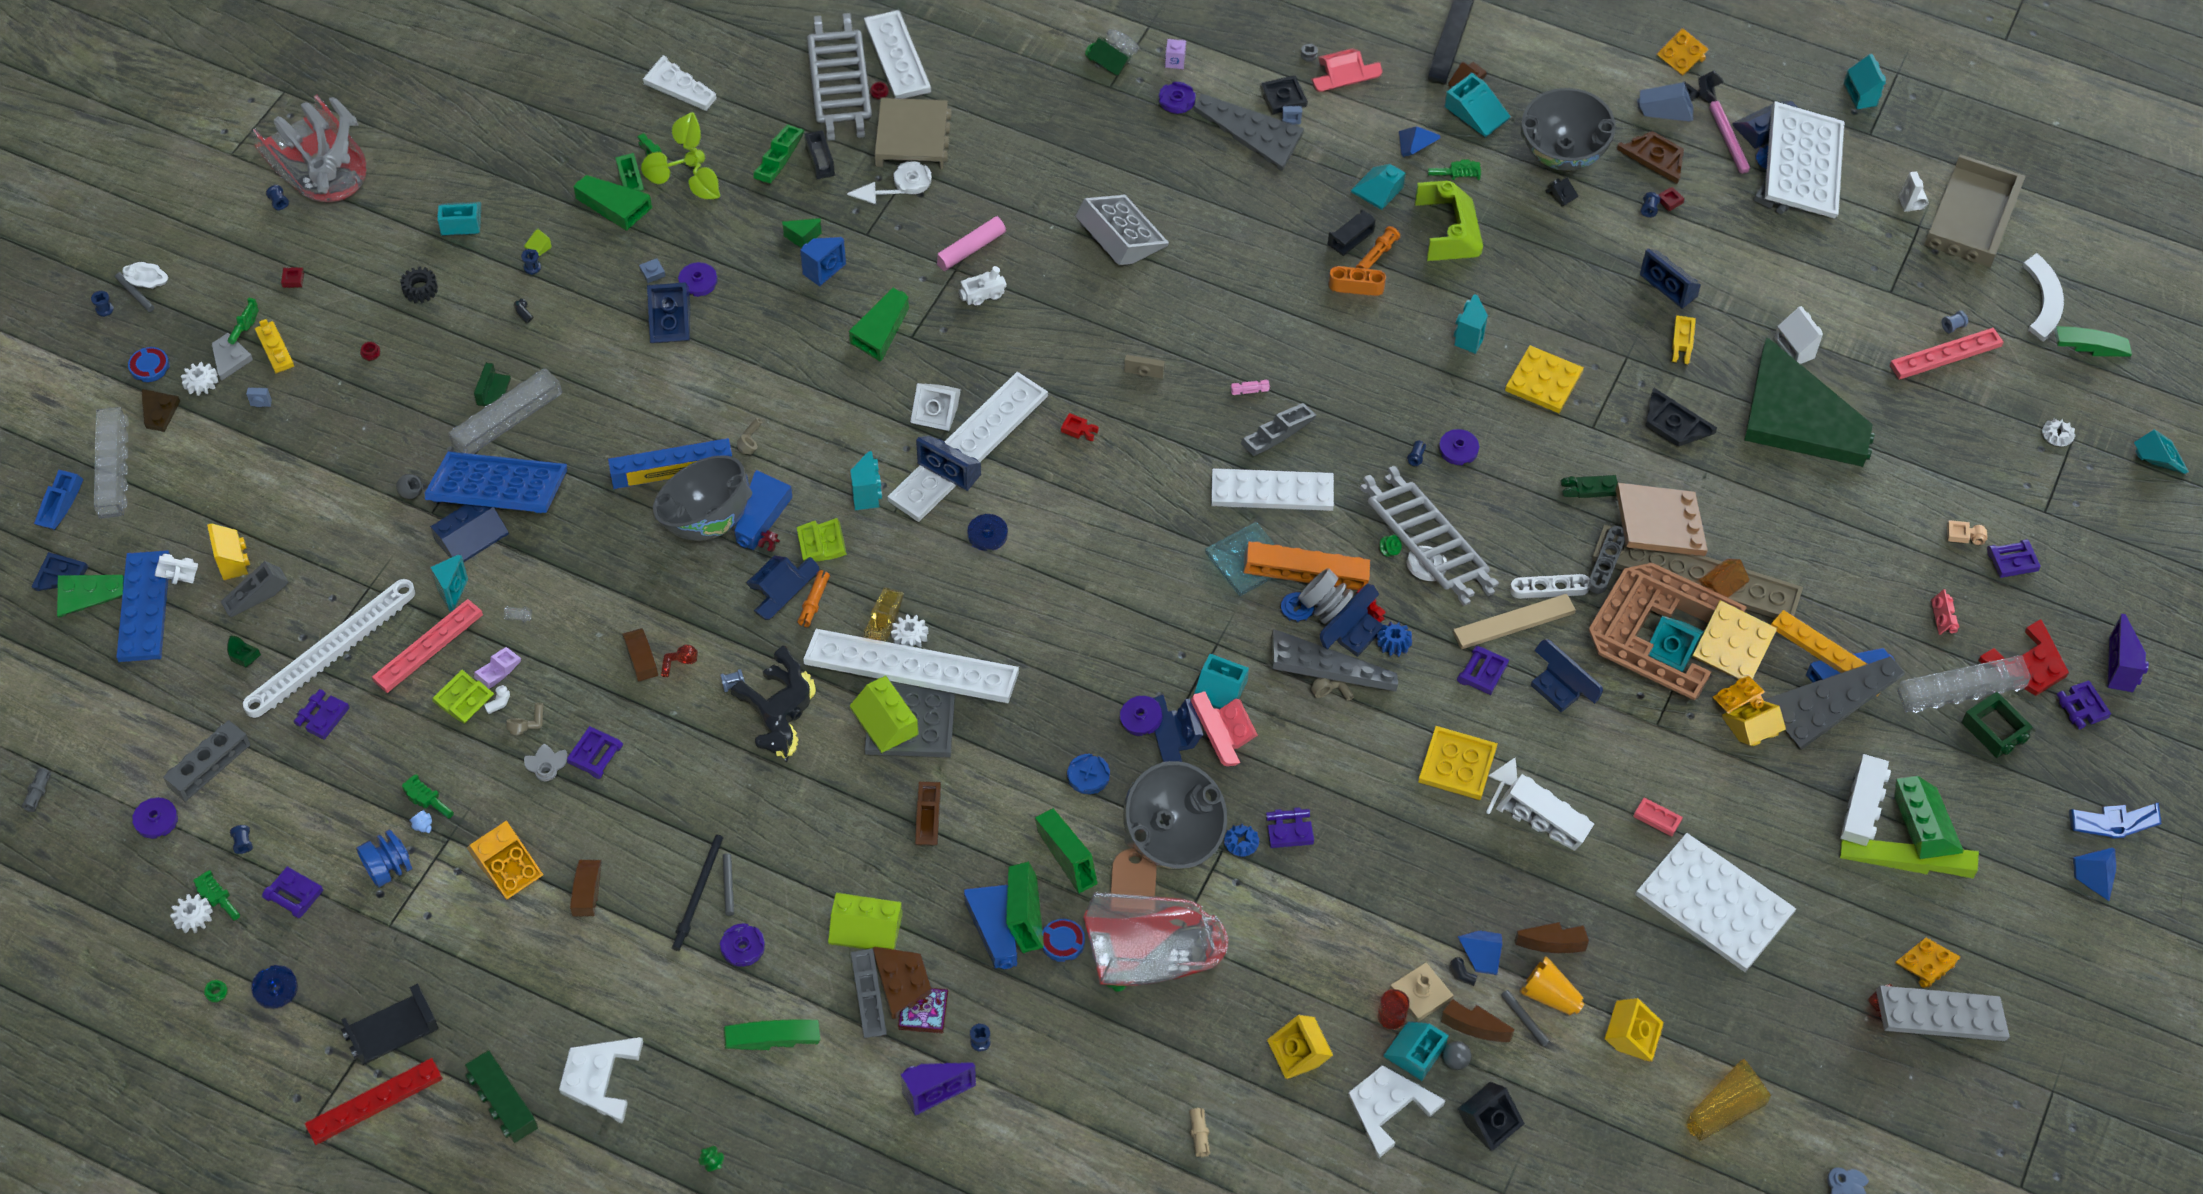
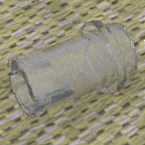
[504,606,532,623]

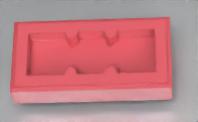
[1633,798,1683,837]

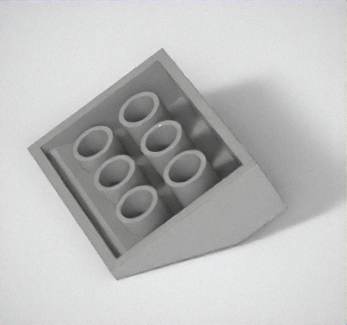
[1076,195,1169,265]

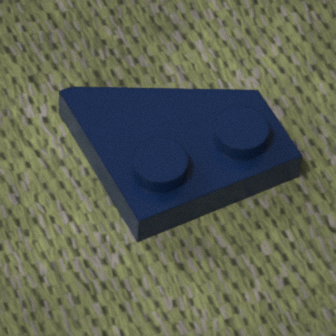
[31,552,88,591]

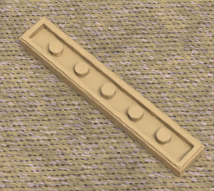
[1453,594,1576,650]

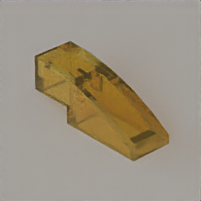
[864,587,904,642]

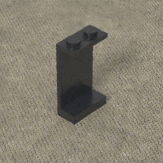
[341,983,439,1066]

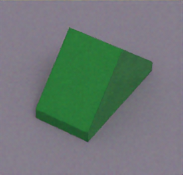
[615,153,644,191]
[782,218,822,248]

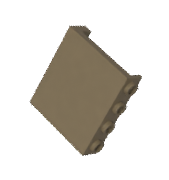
[875,98,952,169]

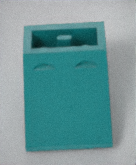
[1445,73,1511,137]

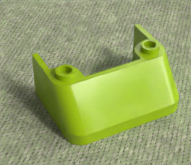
[1415,181,1483,261]

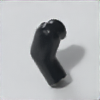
[1450,957,1478,986]

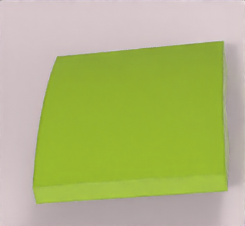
[796,518,847,562]
[432,670,494,724]

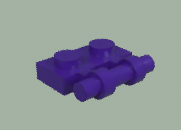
[2056,680,2111,729]
[293,689,349,740]
[1266,807,1314,848]

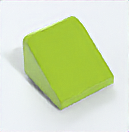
[524,229,552,256]

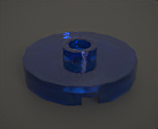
[967,514,1008,551]
[251,965,298,1009]

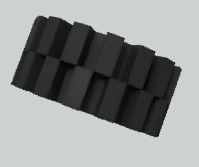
[400,267,438,303]

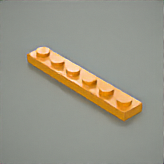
[1771,610,1881,697]

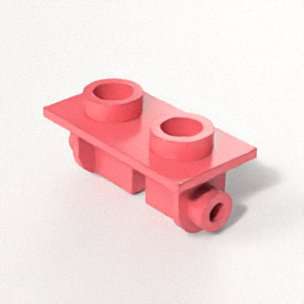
[1931,589,1959,635]

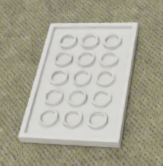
[1765,102,1844,218]
[1636,833,1796,972]

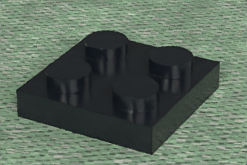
[1260,75,1308,114]

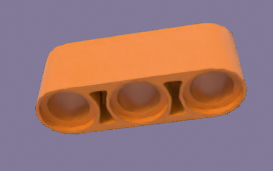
[1329,266,1386,296]

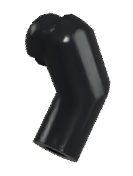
[514,298,534,324]

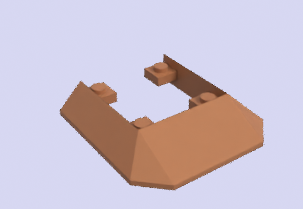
[1589,563,1747,700]

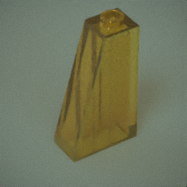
[1687,1058,1771,1141]

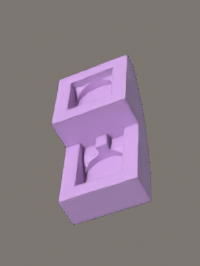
[474,647,521,689]

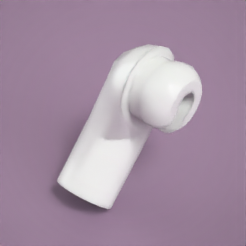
[484,685,510,714]

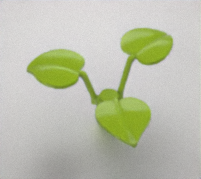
[641,112,721,199]

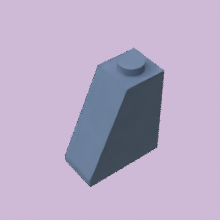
[1637,82,1694,121]

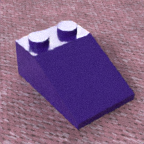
[2107,614,2149,692]
[901,1063,976,1116]

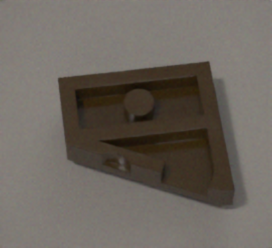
[142,389,180,432]

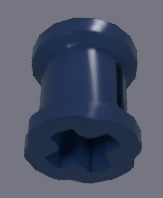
[266,185,289,210]
[1641,192,1660,218]
[521,249,541,274]
[91,291,114,317]
[230,825,253,854]
[970,1024,991,1052]

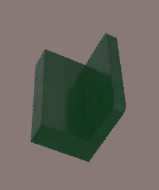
[1088,36,1133,75]
[474,362,511,409]

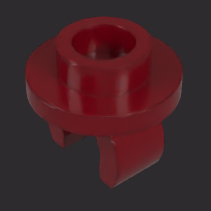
[758,530,780,552]

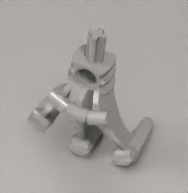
[274,98,358,194]

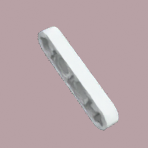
[1510,574,1590,599]

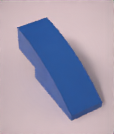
[34,470,83,530]

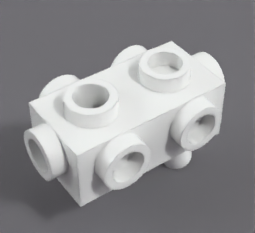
[959,266,1006,305]

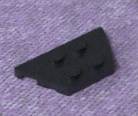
[1646,388,1717,447]

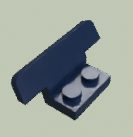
[746,556,819,620]
[1320,584,1383,657]
[1531,639,1603,712]
[1154,694,1203,762]

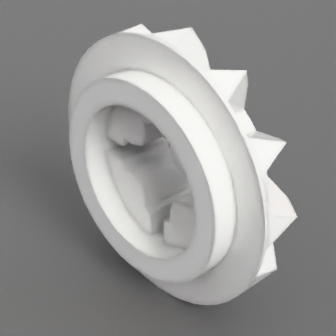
[2042,418,2075,446]

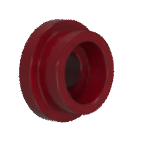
[870,82,889,99]
[360,342,381,360]

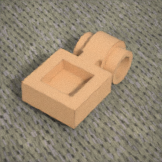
[1947,520,1987,545]

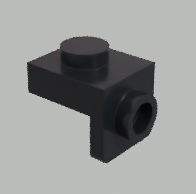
[1698,70,1723,103]
[1545,177,1579,207]

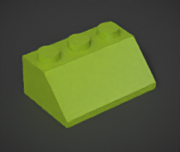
[850,675,918,753]
[828,893,903,950]

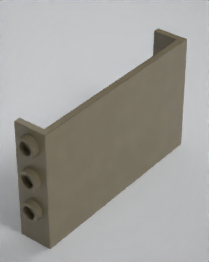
[1924,155,2026,267]

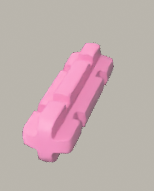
[1231,380,1270,395]

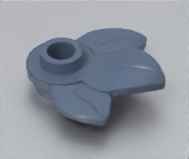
[1827,1168,1869,1194]

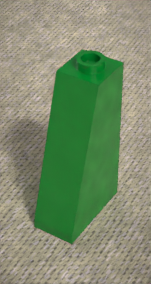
[573,175,652,231]
[849,287,909,362]
[1035,808,1098,894]
[1006,861,1044,953]

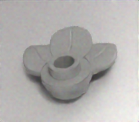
[524,744,568,782]

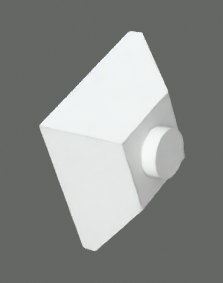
[910,383,961,431]

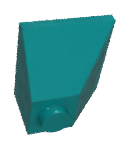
[1351,164,1405,210]
[2134,429,2189,474]
[1649,616,1704,672]

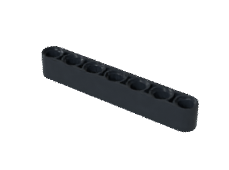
[1428,0,1474,84]

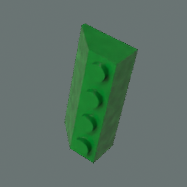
[1894,776,1963,859]

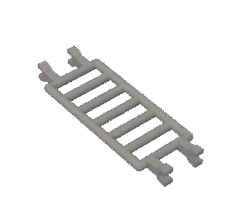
[807,13,872,140]
[1360,466,1499,606]

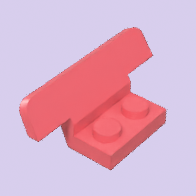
[1311,48,1382,92]
[1191,692,1258,766]

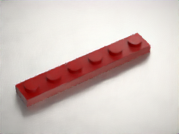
[304,1058,443,1145]

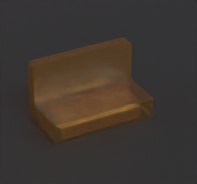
[1699,558,1750,598]

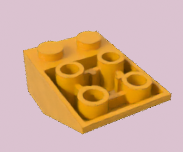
[467,820,543,900]

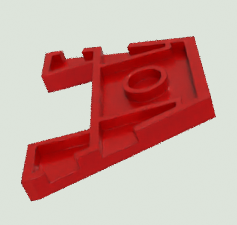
[1978,619,2069,696]

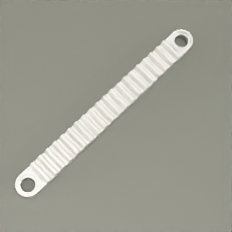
[243,579,415,718]

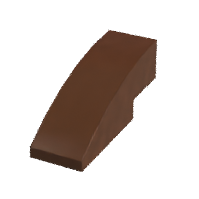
[622,628,658,682]
[915,782,941,846]
[570,860,602,916]
[1515,922,1589,953]
[1440,999,1515,1042]

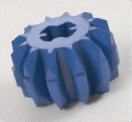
[1377,621,1412,657]

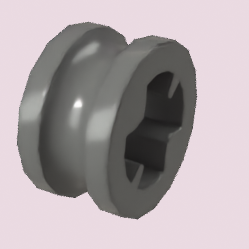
[1301,44,1318,61]

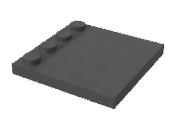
[865,680,955,758]

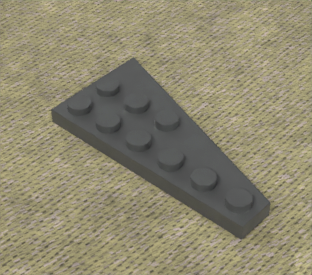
[1194,93,1304,171]
[1271,629,1398,691]
[1764,656,1905,750]

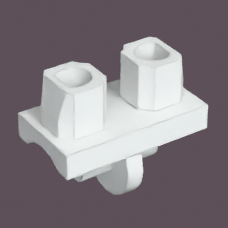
[155,554,198,584]

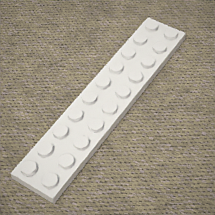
[888,372,1048,522]
[804,629,1019,703]

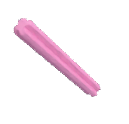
[1709,101,1750,174]

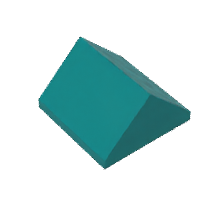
[431,555,468,612]

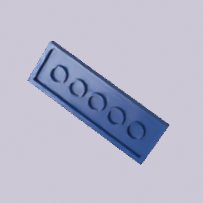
[117,550,170,662]

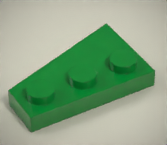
[57,575,124,618]

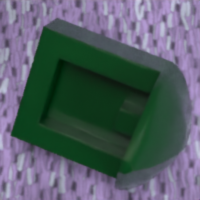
[227,635,261,668]

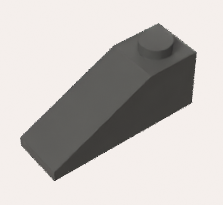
[220,561,289,617]

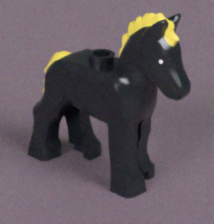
[731,645,816,762]

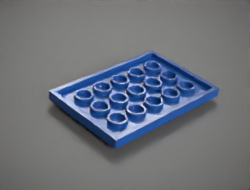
[425,452,567,513]

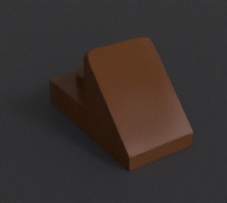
[1448,62,1487,88]

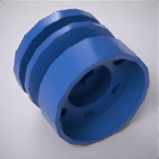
[356,829,412,888]

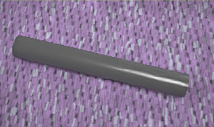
[115,272,155,312]
[723,854,734,916]
[1501,990,1550,1047]

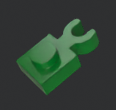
[637,133,662,156]

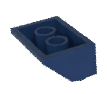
[1732,101,1798,149]
[1640,248,1701,309]
[916,436,981,491]
[430,504,509,562]

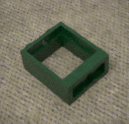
[1961,691,2033,758]

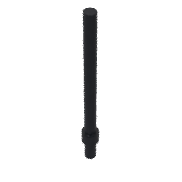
[672,834,723,951]

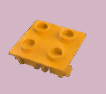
[1657,28,1709,76]
[1713,676,1765,713]
[1896,938,1960,988]

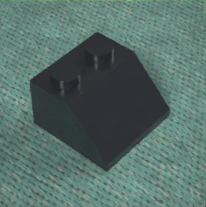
[1457,1082,1525,1151]

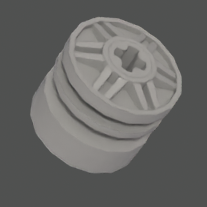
[1298,568,1354,624]

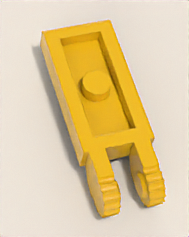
[1672,315,1696,364]

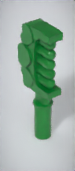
[1428,159,1481,180]
[227,297,259,345]
[402,774,454,819]
[193,870,240,920]

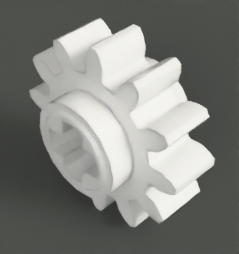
[181,362,218,396]
[891,614,928,648]
[171,894,213,933]

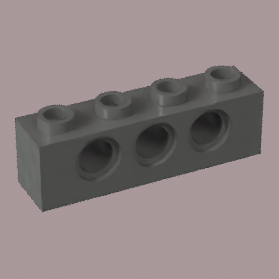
[163,720,251,802]

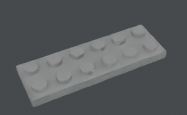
[1876,986,2010,1041]

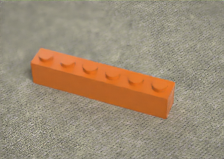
[1243,542,1370,590]

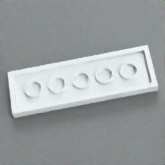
[864,10,931,99]
[1211,469,1334,511]

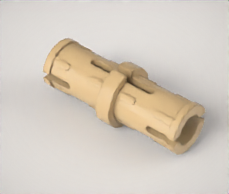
[1190,1108,1210,1157]

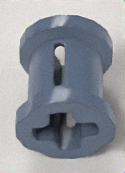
[1941,310,1968,333]
[720,669,744,692]

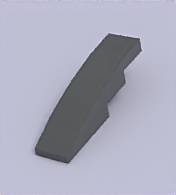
[1241,403,1316,456]
[851,949,887,1039]

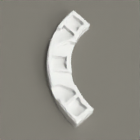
[2022,253,2064,342]

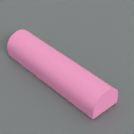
[937,216,1006,271]

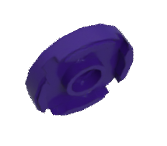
[1159,82,1196,113]
[678,262,718,296]
[1439,429,1480,465]
[1120,696,1163,736]
[133,797,178,839]
[720,923,765,967]

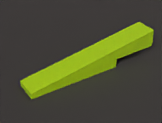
[1840,839,1979,878]

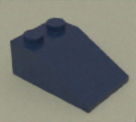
[647,282,690,343]

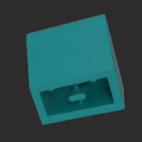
[1844,54,1886,109]
[438,202,481,235]
[1453,294,1488,354]
[850,451,882,510]
[1193,654,1249,710]
[1383,1021,1449,1081]

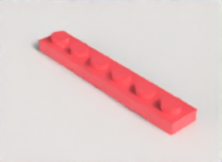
[1890,328,2003,380]
[372,599,483,693]

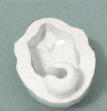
[123,262,168,289]

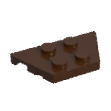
[1617,131,1684,184]
[873,947,931,1020]

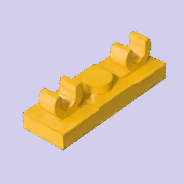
[255,319,294,373]

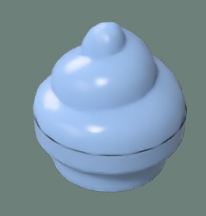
[410,810,432,833]

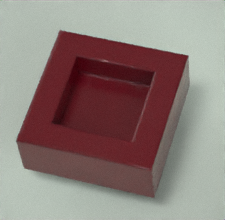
[1658,187,1685,211]
[281,267,304,288]

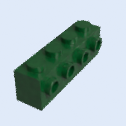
[465,1050,538,1143]

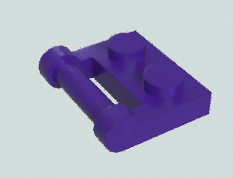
[1987,539,2041,578]
[1457,646,1509,695]
[567,726,623,779]
[262,866,324,918]

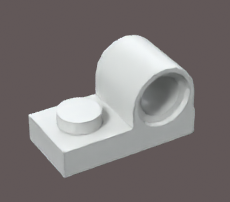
[1899,172,1928,212]

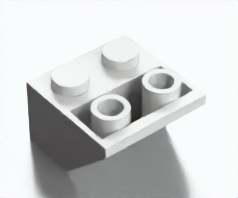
[1774,306,1823,364]

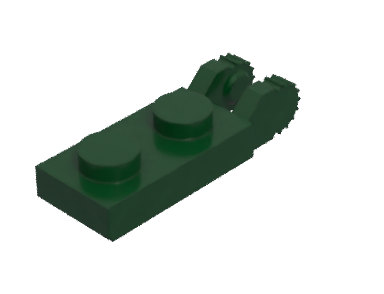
[1560,475,1618,498]

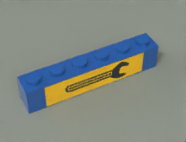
[608,438,732,489]

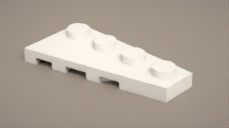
[643,55,716,111]

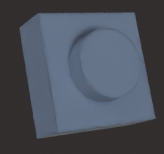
[1282,106,1302,125]
[639,258,665,283]
[246,388,272,407]

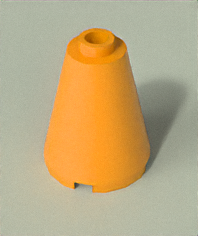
[1520,956,1584,1016]

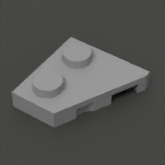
[212,333,253,381]

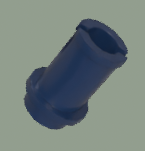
[1407,440,1426,466]

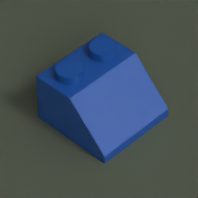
[800,237,846,286]

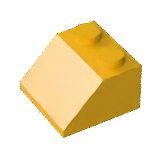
[207,524,250,580]
[1722,701,1786,746]
[1605,998,1664,1061]
[1267,1015,1333,1079]

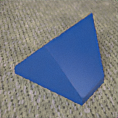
[1399,126,1440,157]
[2073,848,2116,901]
[1458,931,1502,975]

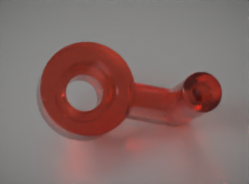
[661,645,698,677]

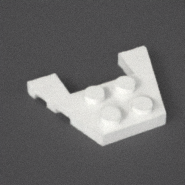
[559,1038,643,1123]
[1348,1066,1445,1158]

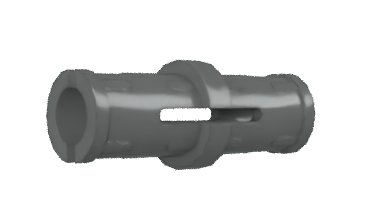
[22,768,51,812]

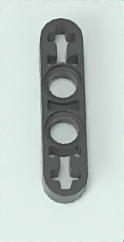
[1588,526,1625,594]

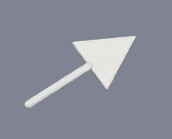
[847,182,903,205]
[1486,758,1517,814]

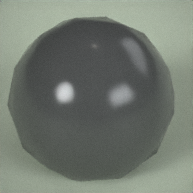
[396,474,422,499]
[1443,1041,1472,1070]

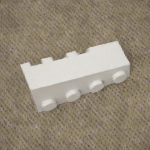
[1840,754,1891,846]
[1496,774,1594,851]

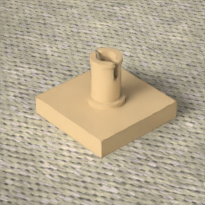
[1390,962,1454,1022]

